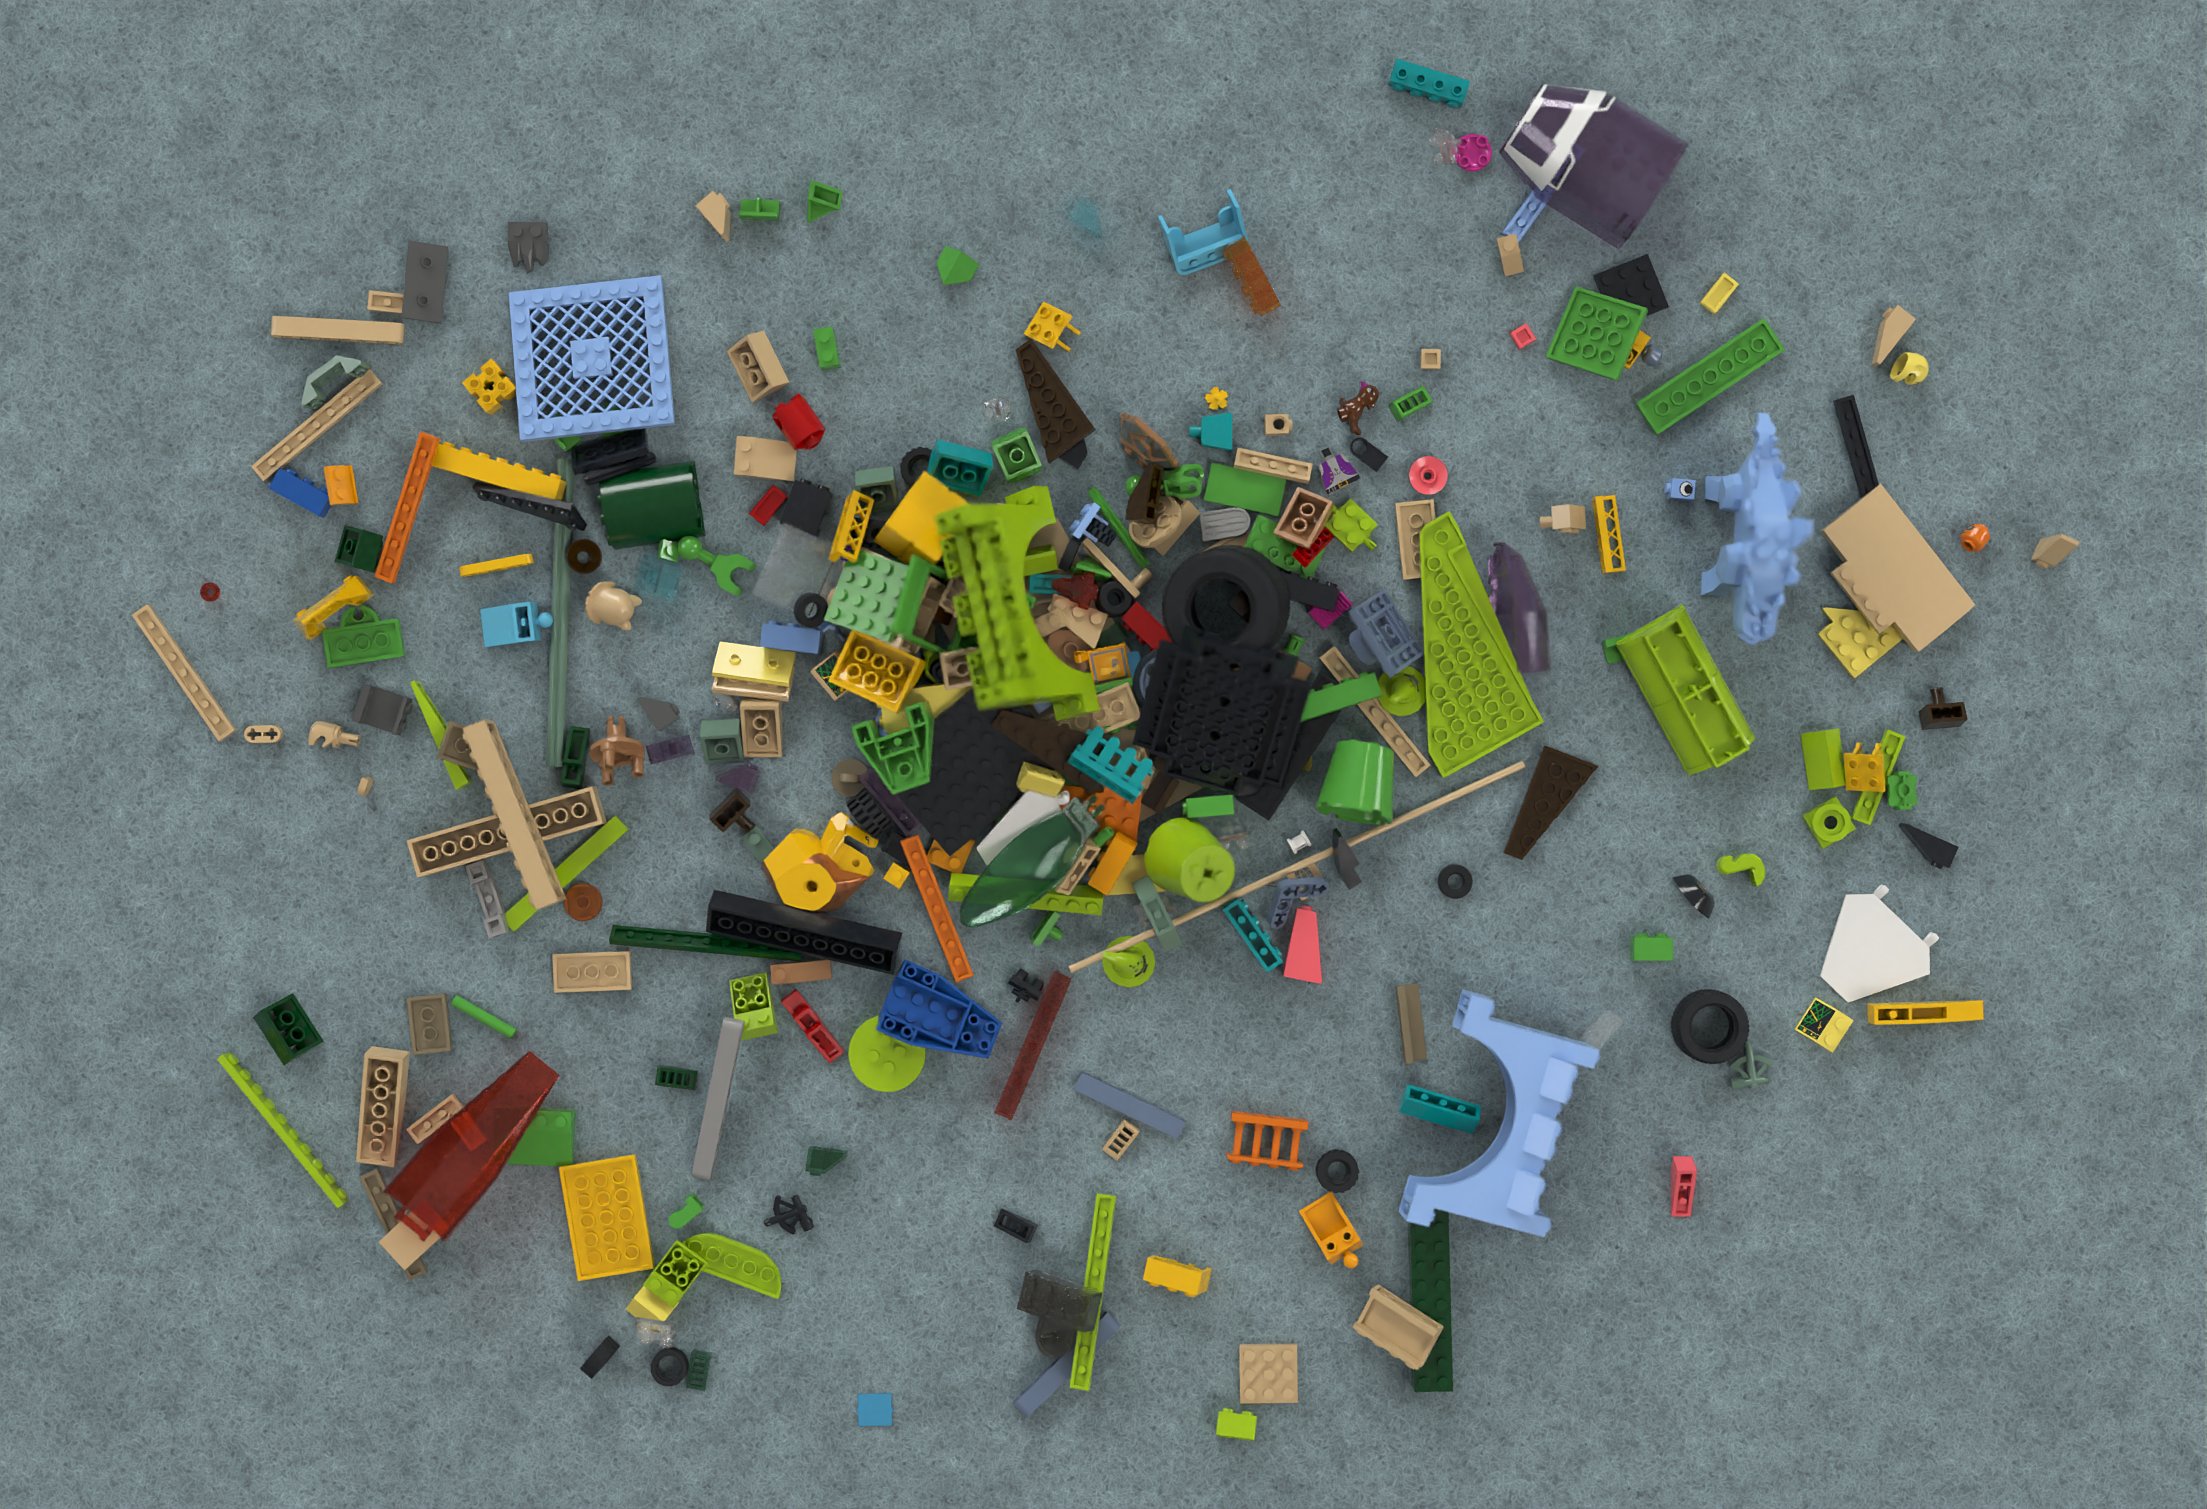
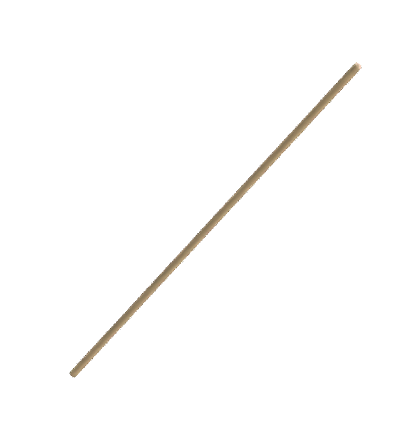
[1068,761,1525,973]

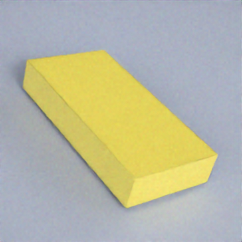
[1700,272,1739,315]

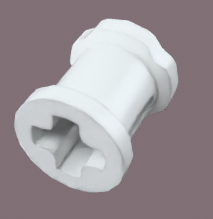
[1287,830,1311,854]

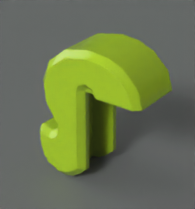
[1716,853,1766,887]

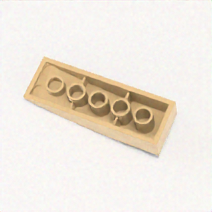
[356,1046,410,1167]

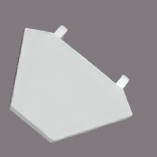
[977,789,1100,879]
[1820,885,1939,1003]

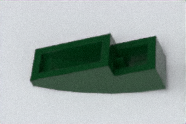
[560,726,590,789]

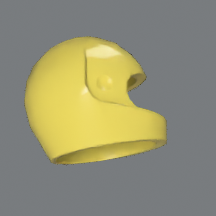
[1890,352,1929,385]

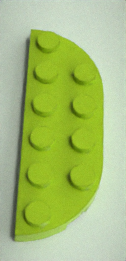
[682,1233,782,1299]

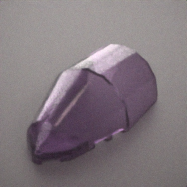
[1488,542,1552,674]

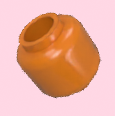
[1960,523,1990,552]

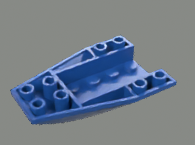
[876,960,1002,1059]

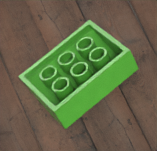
[493,1106,576,1166]

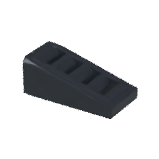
[994,1209,1038,1243]

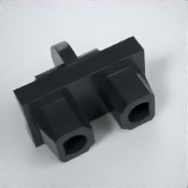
[1008,969,1044,1003]

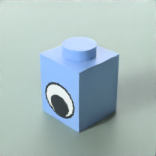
[1664,478,1696,501]

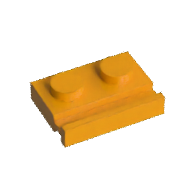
[324,465,359,505]

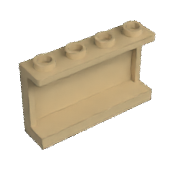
[1353,1284,1444,1370]

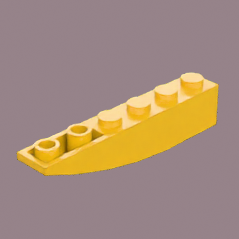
[1867,1000,1984,1025]

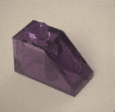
[715,763,762,793]

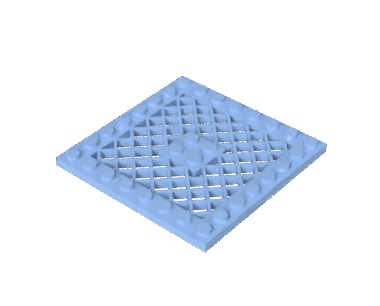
[509,275,675,442]

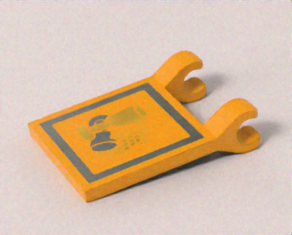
[1073,643,1131,686]

